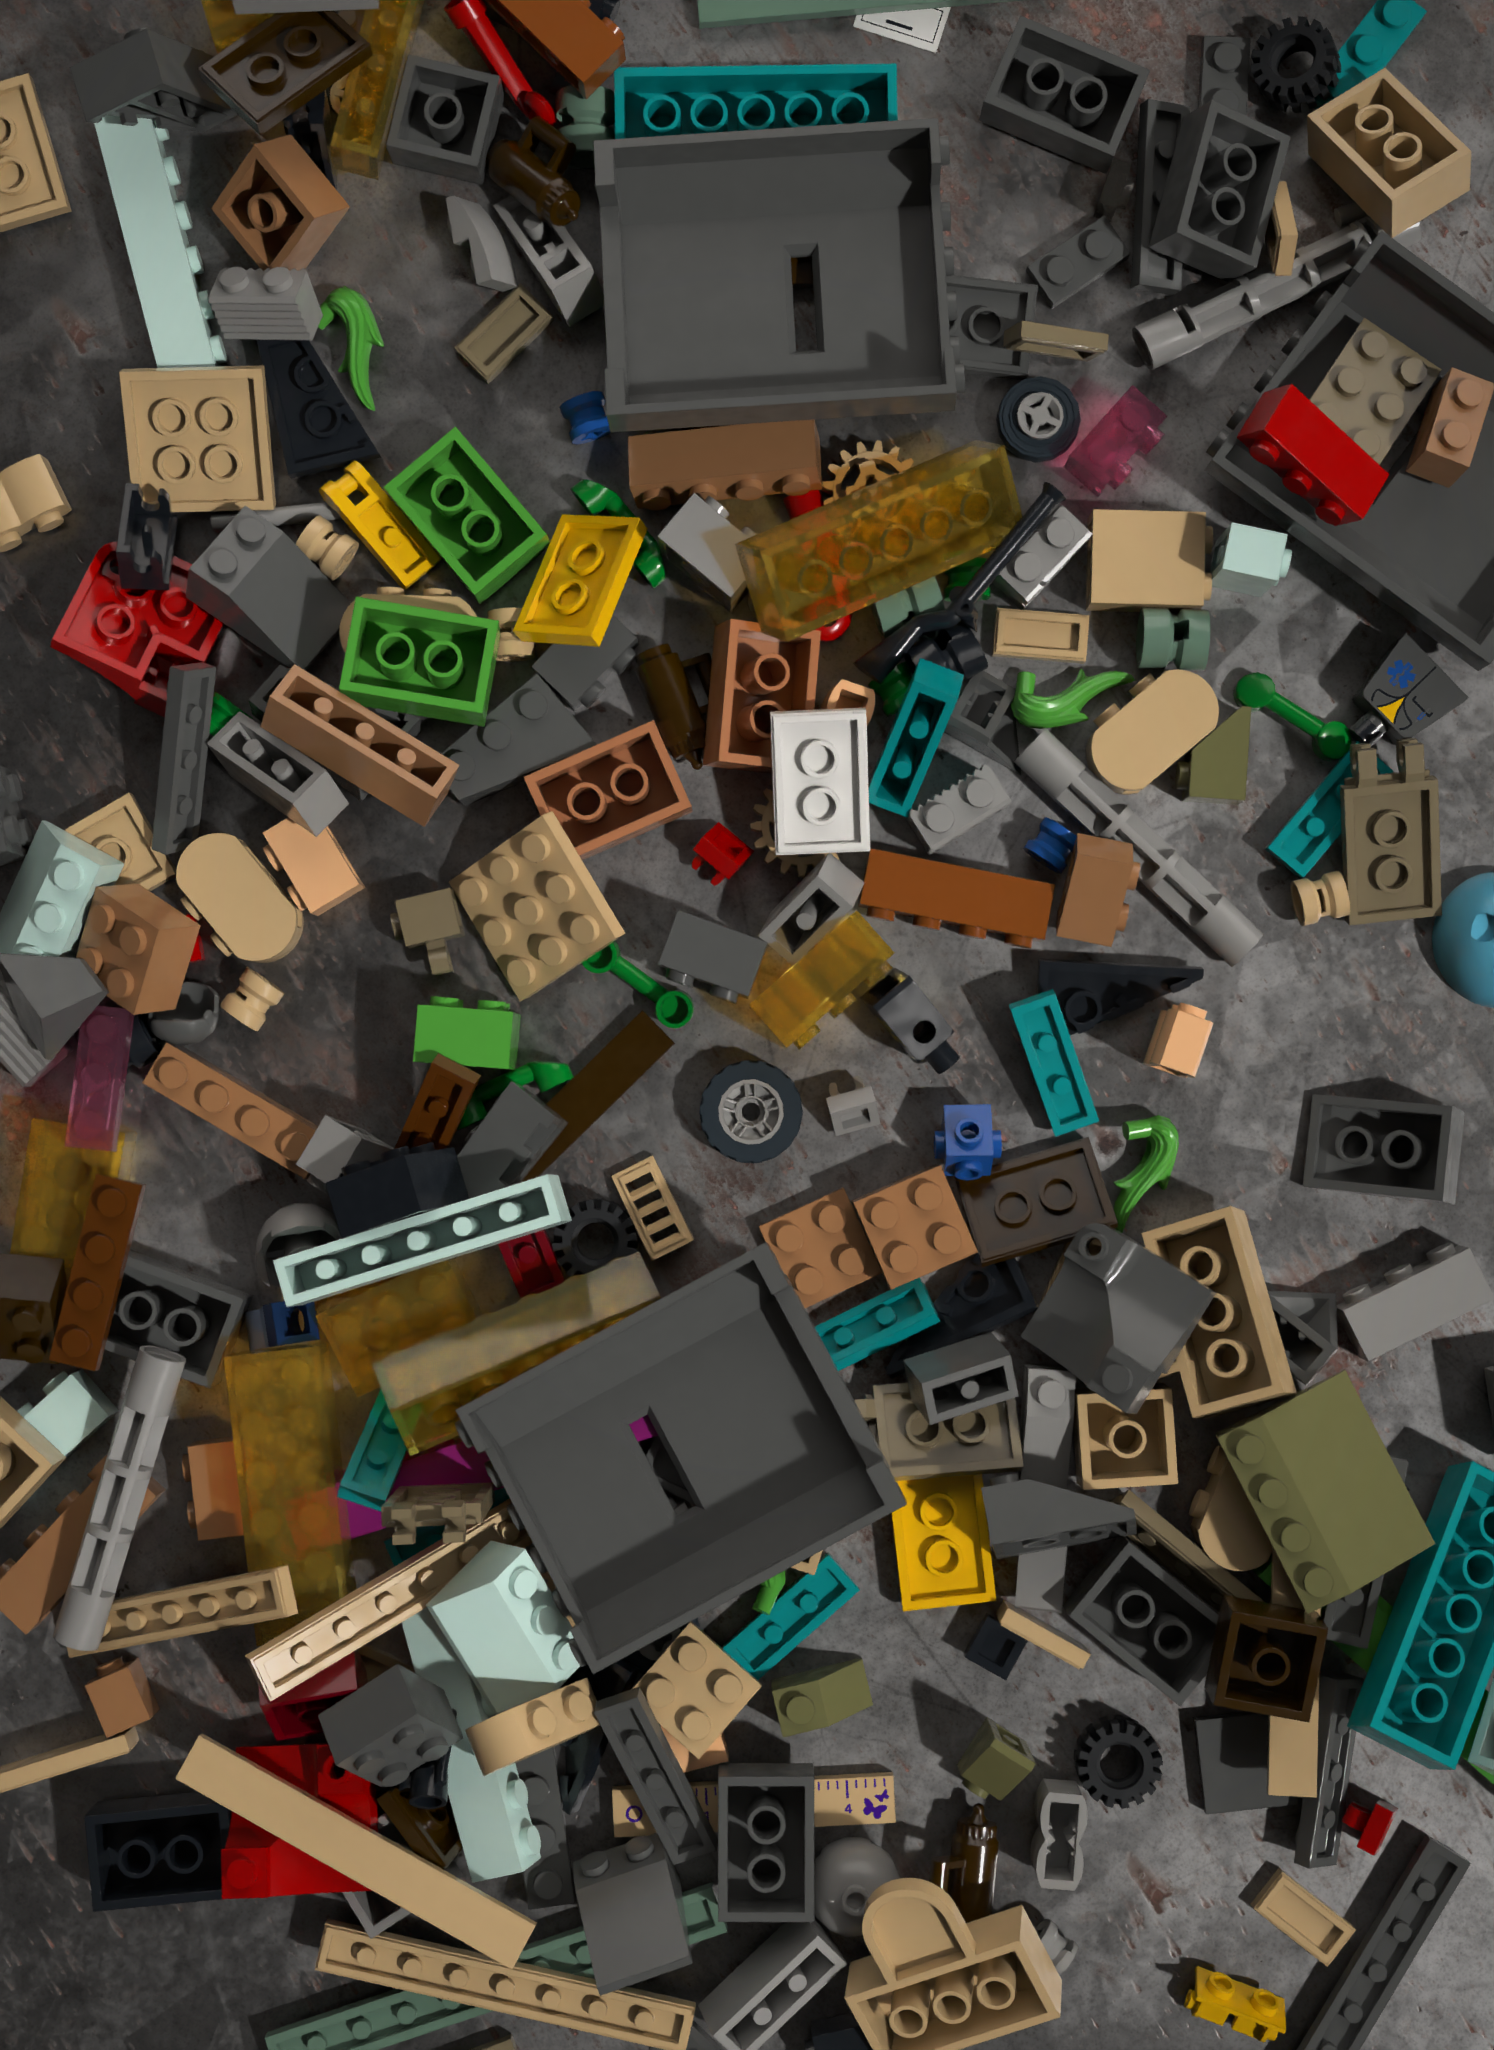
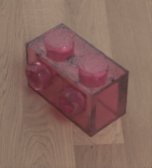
[1064,385,1167,497]

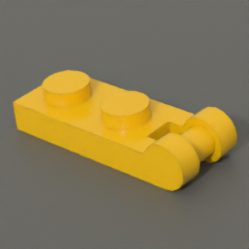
[319,460,441,590]

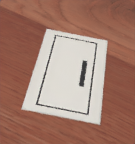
[853,7,951,53]

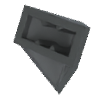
[944,671,1021,776]
[0,953,109,1060]
[1268,1291,1338,1386]

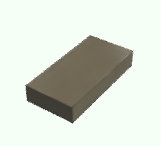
[454,283,554,384]
[1003,320,1109,362]

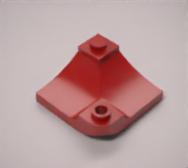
[50,541,224,717]
[221,1743,378,1899]

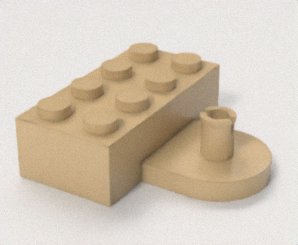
[1141,1206,1297,1419]
[844,1878,1062,2050]

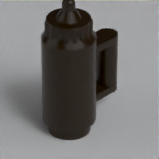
[486,116,580,226]
[634,643,712,770]
[929,1803,999,1923]

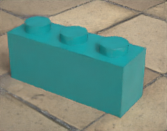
[868,658,964,817]

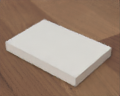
[770,707,870,855]

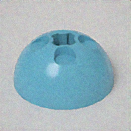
[1432,871,1494,1008]

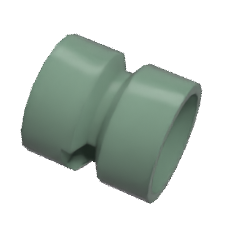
[556,85,615,169]
[866,564,945,640]
[1136,607,1210,671]

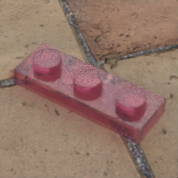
[65,1006,134,1152]

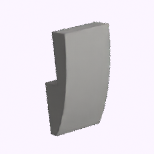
[446,196,518,292]
[1015,1546,1068,1613]

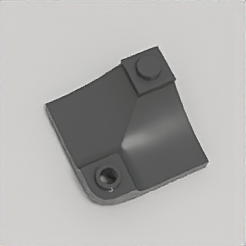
[1021,1223,1216,1414]

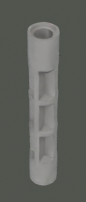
[1132,215,1422,370]
[1014,728,1264,967]
[53,1346,186,1651]

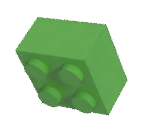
[413,996,521,1070]

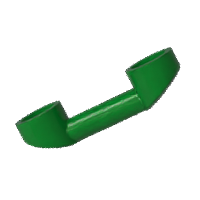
[571,479,665,589]
[1233,672,1352,761]
[582,941,694,1028]
[456,1061,574,1131]

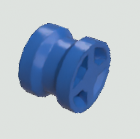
[559,391,611,445]
[1023,817,1076,874]

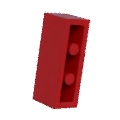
[1237,383,1390,526]

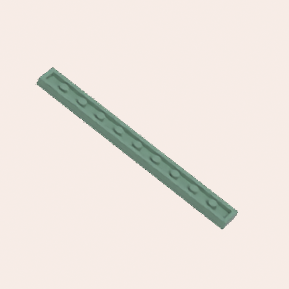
[264,1882,727,2050]

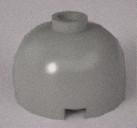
[256,1203,343,1288]
[814,1837,900,1937]

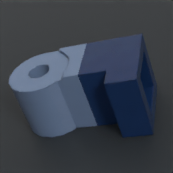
[244,1301,320,1350]

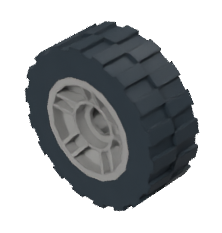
[699,1060,803,1164]

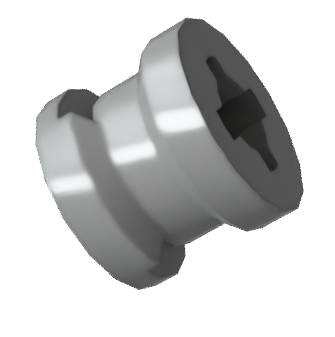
[1035,1919,1078,1976]

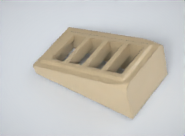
[611,1155,694,1261]

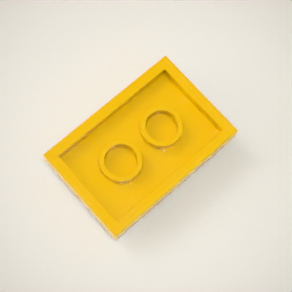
[513,514,648,647]
[891,1474,996,1611]

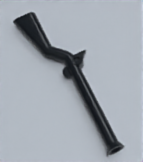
[853,482,1066,684]

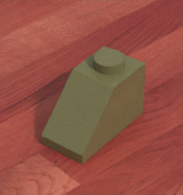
[1175,706,1251,805]
[771,1657,873,1737]
[957,1717,1036,1801]

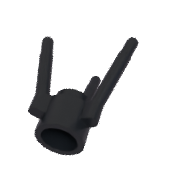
[398,1709,457,1809]

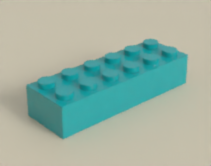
[614,63,898,139]
[1347,1461,1494,1770]

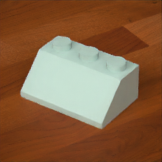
[0,820,125,958]
[426,1540,580,1713]

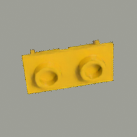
[1184,1966,1286,2043]

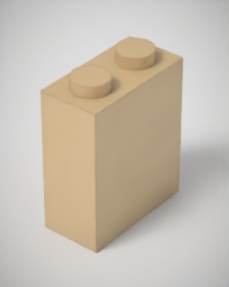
[1085,509,1213,613]

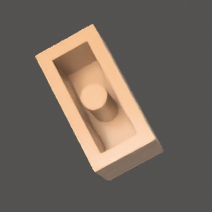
[263,817,365,916]

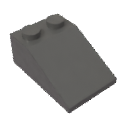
[186,506,351,671]
[1303,1094,1465,1205]
[981,1474,1137,1559]
[572,1833,693,1996]

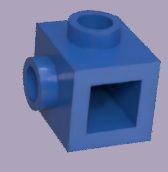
[934,1104,1002,1180]

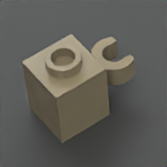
[390,888,465,976]

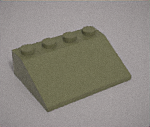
[1216,1369,1435,1614]

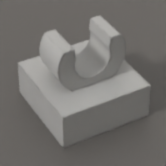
[826,1076,880,1136]

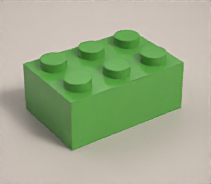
[383,426,550,604]
[339,597,501,727]

